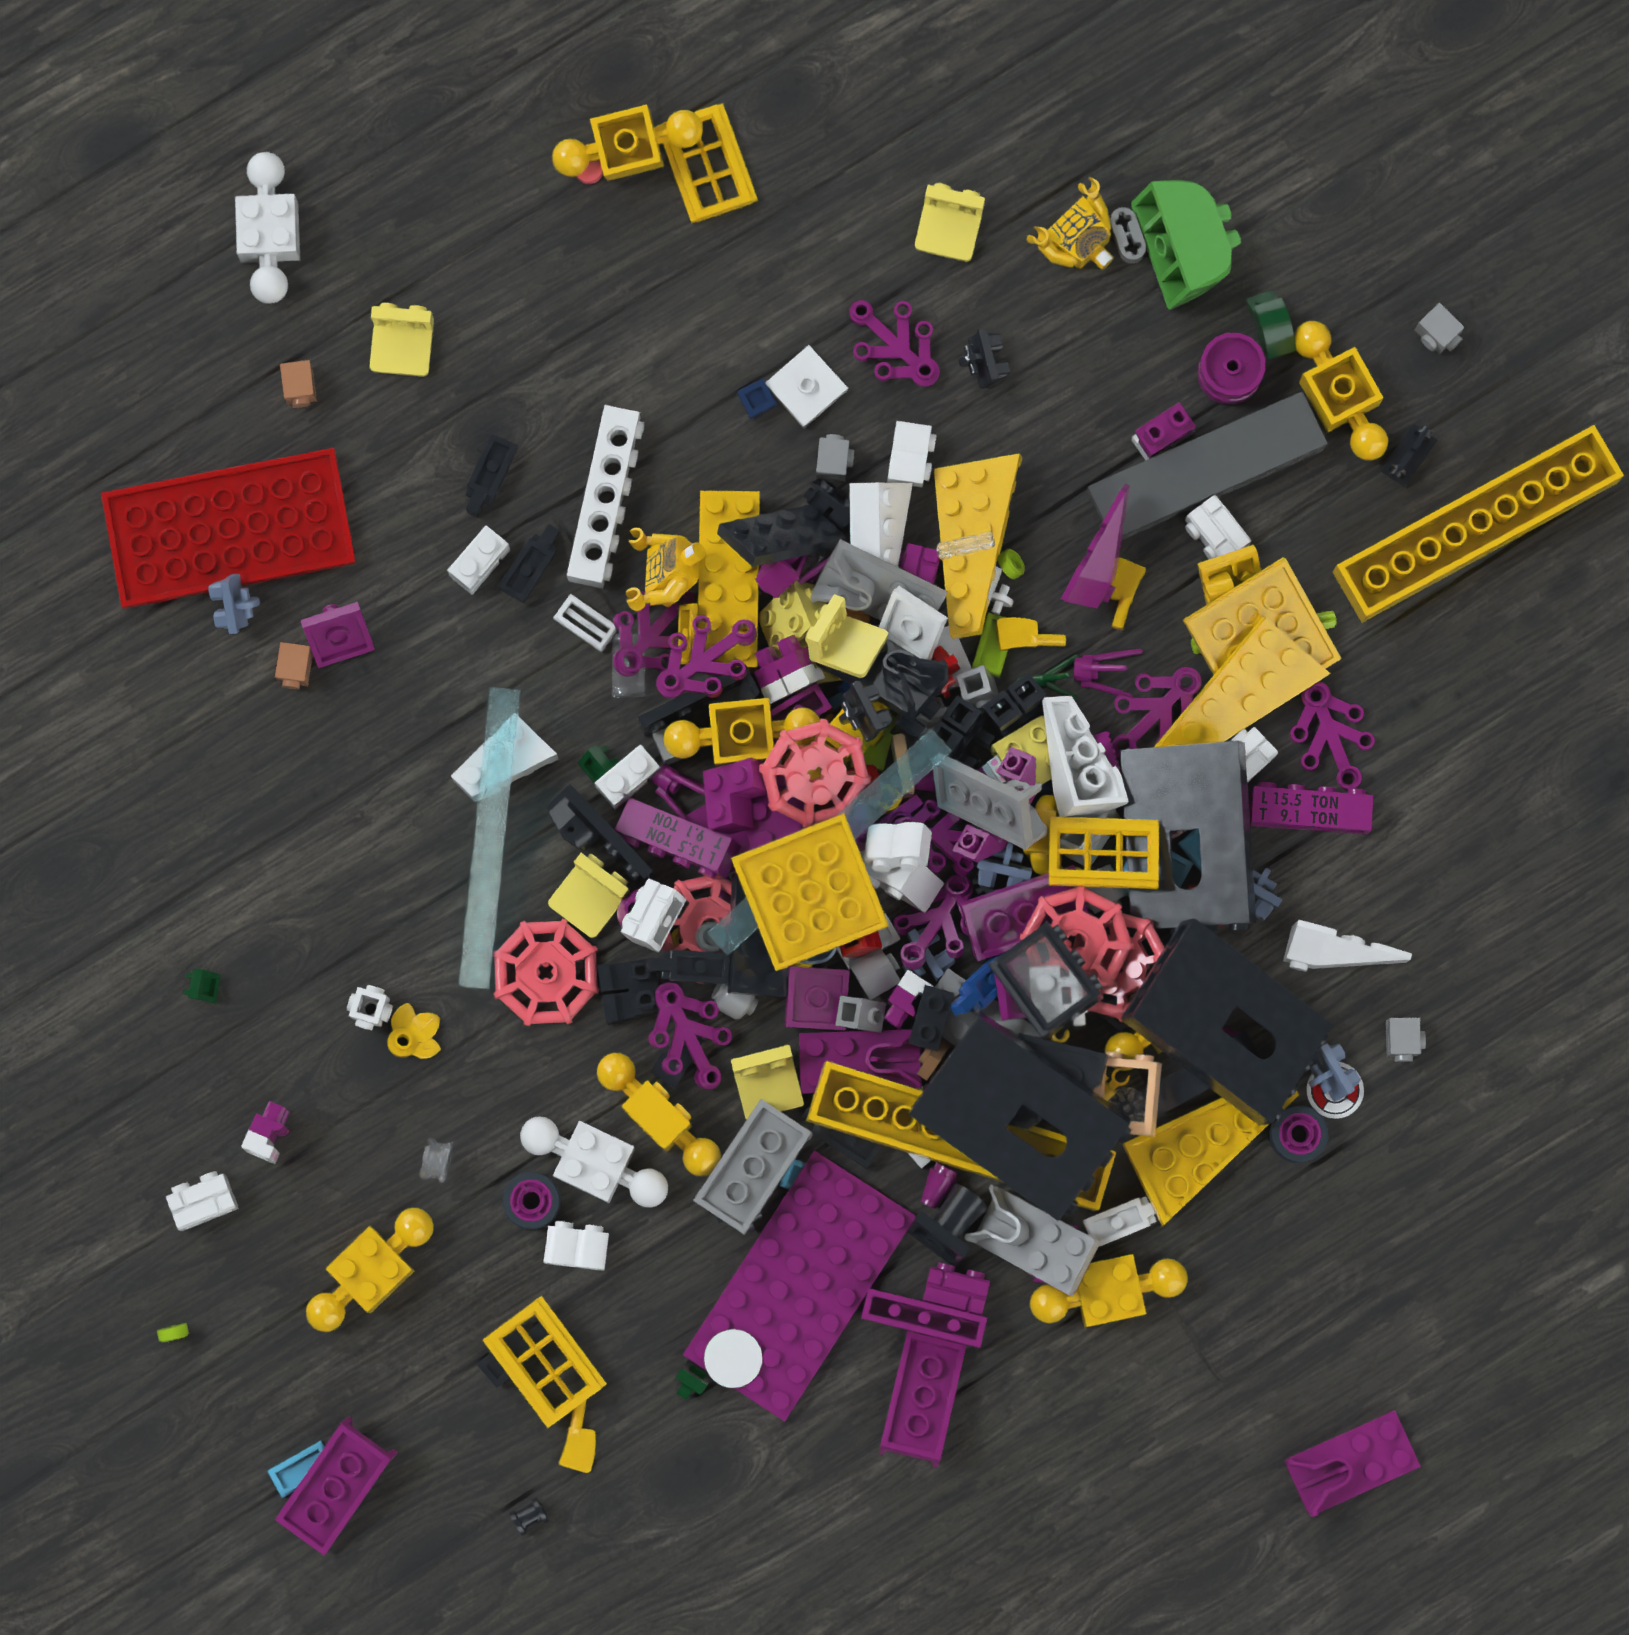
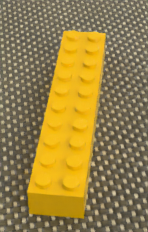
[1333,425,1624,623]
[806,1061,1116,1211]

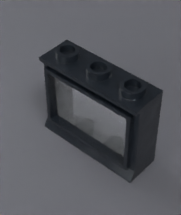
[988,921,1104,1041]

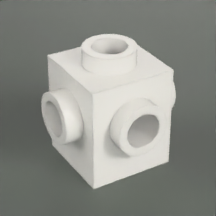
[347,985,393,1031]

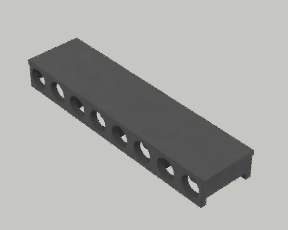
[1087,391,1328,541]

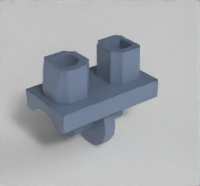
[208,574,260,634]
[977,842,1032,888]
[1253,868,1282,921]
[902,928,955,982]
[1308,1044,1361,1102]

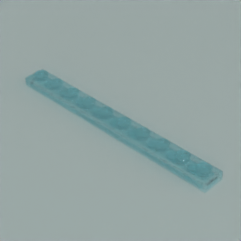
[458,687,520,989]
[707,729,952,956]

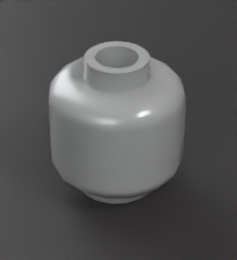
[711,984,758,1020]

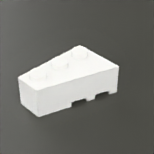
[850,483,913,567]
[451,713,559,802]
[860,850,944,913]

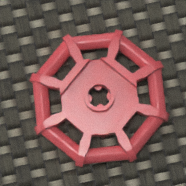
[759,719,871,828]
[662,875,731,984]
[1020,886,1134,998]
[1064,913,1165,1022]
[492,918,600,1026]

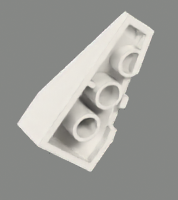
[1042,696,1129,818]
[1283,920,1412,972]

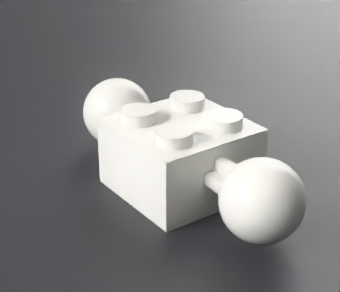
[235,152,300,304]
[520,1117,668,1207]

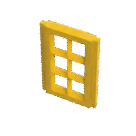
[657,103,758,224]
[1048,816,1159,889]
[483,1296,607,1428]

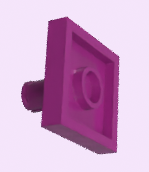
[301,602,375,668]

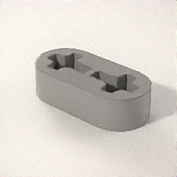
[1110,207,1146,264]

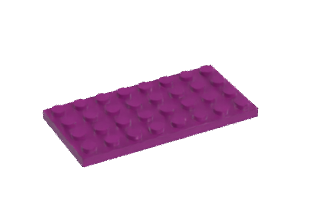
[683,1150,916,1421]

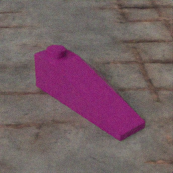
[1061,484,1130,608]

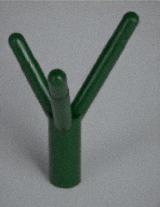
[1017,654,1080,701]

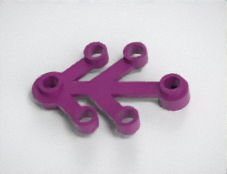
[849,300,940,387]
[613,590,695,677]
[656,615,757,698]
[1112,667,1202,759]
[1289,681,1375,791]
[893,800,974,876]
[894,874,974,970]
[649,983,732,1089]

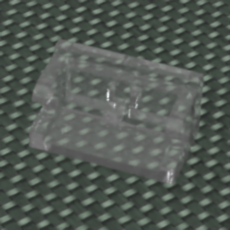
[612,634,645,697]

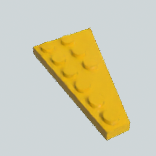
[934,453,1022,639]
[1154,616,1331,747]
[1123,1091,1299,1227]

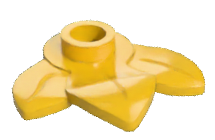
[387,1003,441,1059]

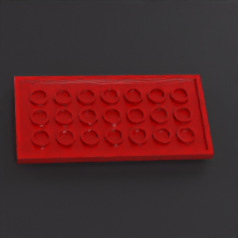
[101,448,356,609]

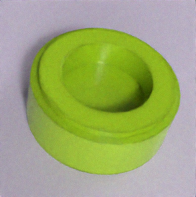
[998,549,1025,579]
[157,1323,189,1342]

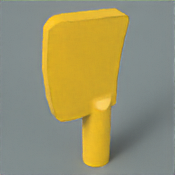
[1110,558,1146,630]
[996,617,1066,651]
[558,1400,596,1473]

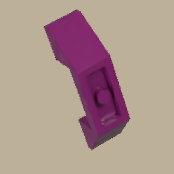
[952,747,1036,863]

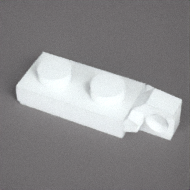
[1083,1197,1157,1247]

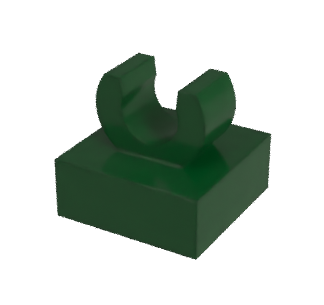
[577,745,618,784]
[183,968,221,1004]
[675,1360,712,1400]

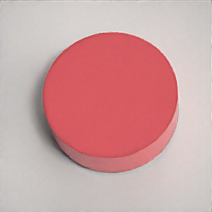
[576,160,603,184]

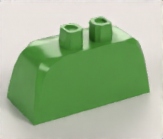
[1132,180,1241,310]

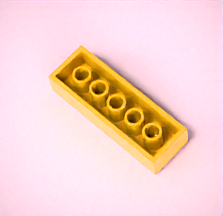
[698,491,760,673]

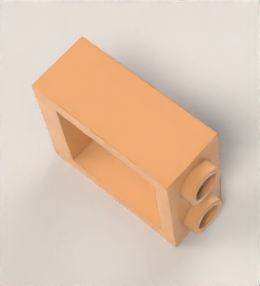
[1094,1052,1162,1136]

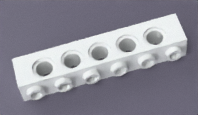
[567,405,644,588]

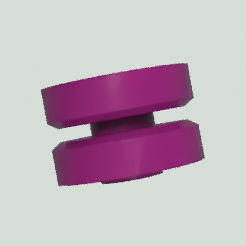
[1198,333,1265,405]

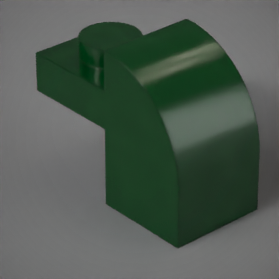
[1246,290,1296,359]

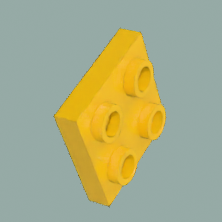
[1197,545,1261,605]

